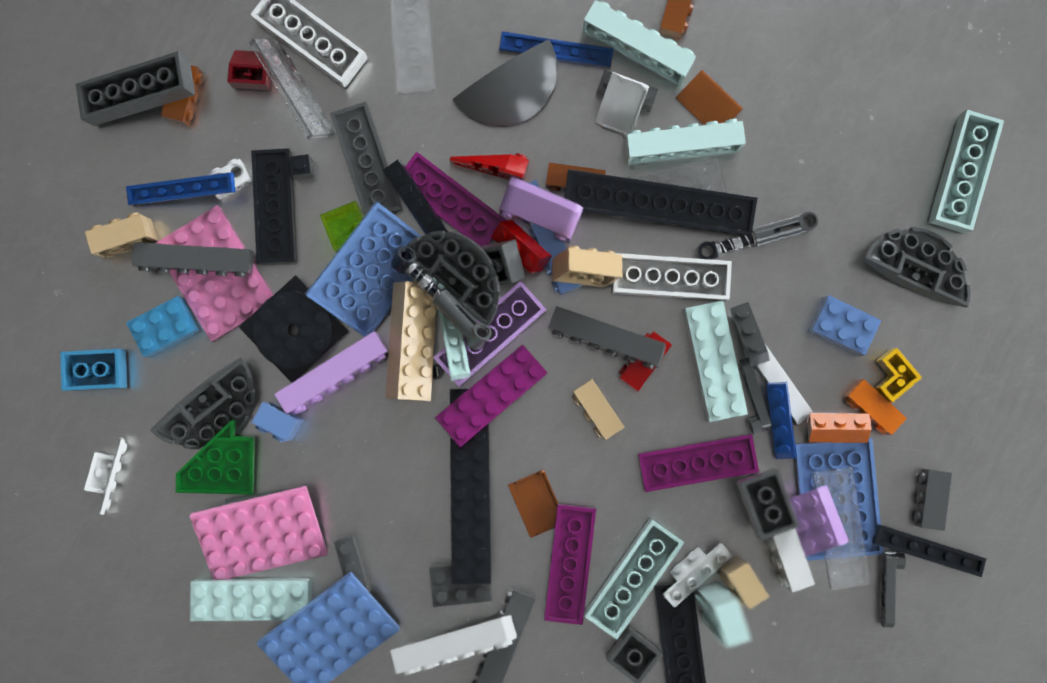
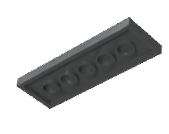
[330,101,402,216]

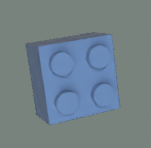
[251,402,304,442]

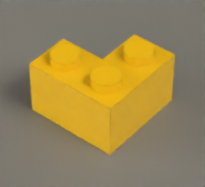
[874,348,922,403]

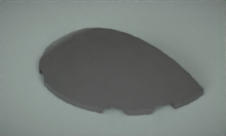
[452,40,557,127]
[864,227,971,308]
[407,231,500,327]
[150,358,255,449]

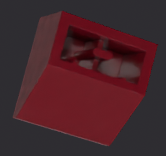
[227,50,273,91]

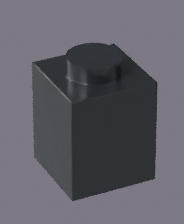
[289,154,314,180]

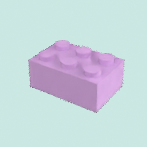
[789,485,849,557]

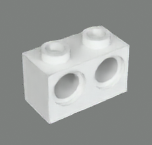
[209,159,253,200]

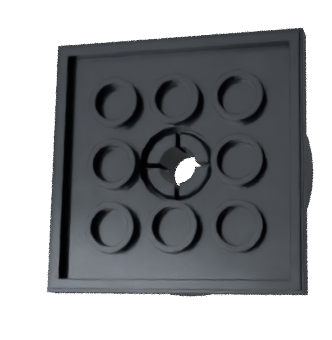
[239,275,348,383]

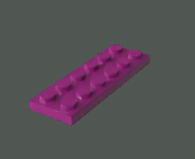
[405,152,507,246]
[435,344,547,448]
[638,434,759,492]
[544,504,596,625]

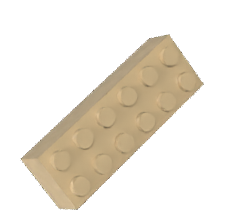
[385,281,438,401]

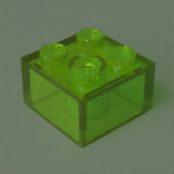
[320,201,364,253]

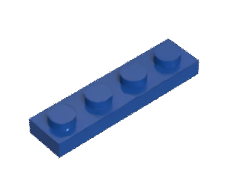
[767,382,796,459]

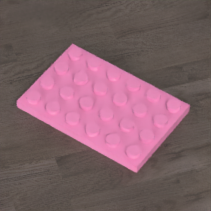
[155,205,273,342]
[190,486,328,579]

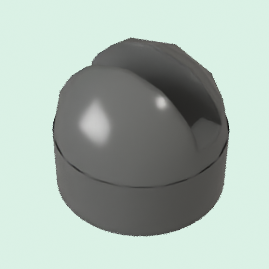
[432,364,444,380]

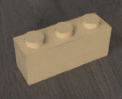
[572,379,625,440]

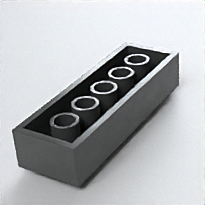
[76,51,195,126]

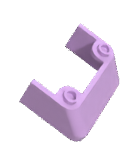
[499,177,583,243]

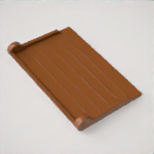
[675,70,743,125]
[508,470,558,538]

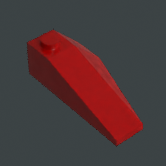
[449,153,529,181]

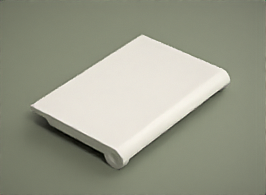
[594,72,649,137]

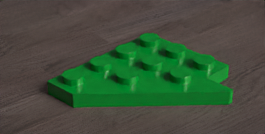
[176,419,255,495]

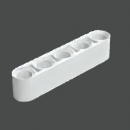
[743,344,813,426]

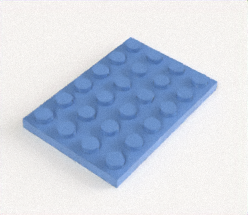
[305,201,421,337]
[795,438,884,561]
[257,572,400,683]

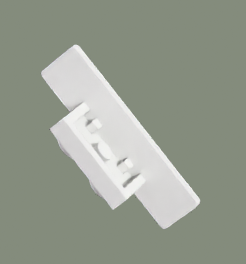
[83,437,127,515]
[663,543,732,607]

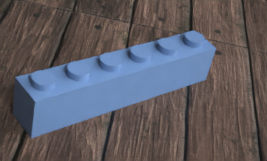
[523,180,582,295]

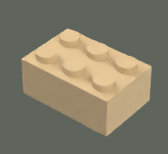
[84,213,159,259]
[552,246,623,288]
[718,555,770,610]

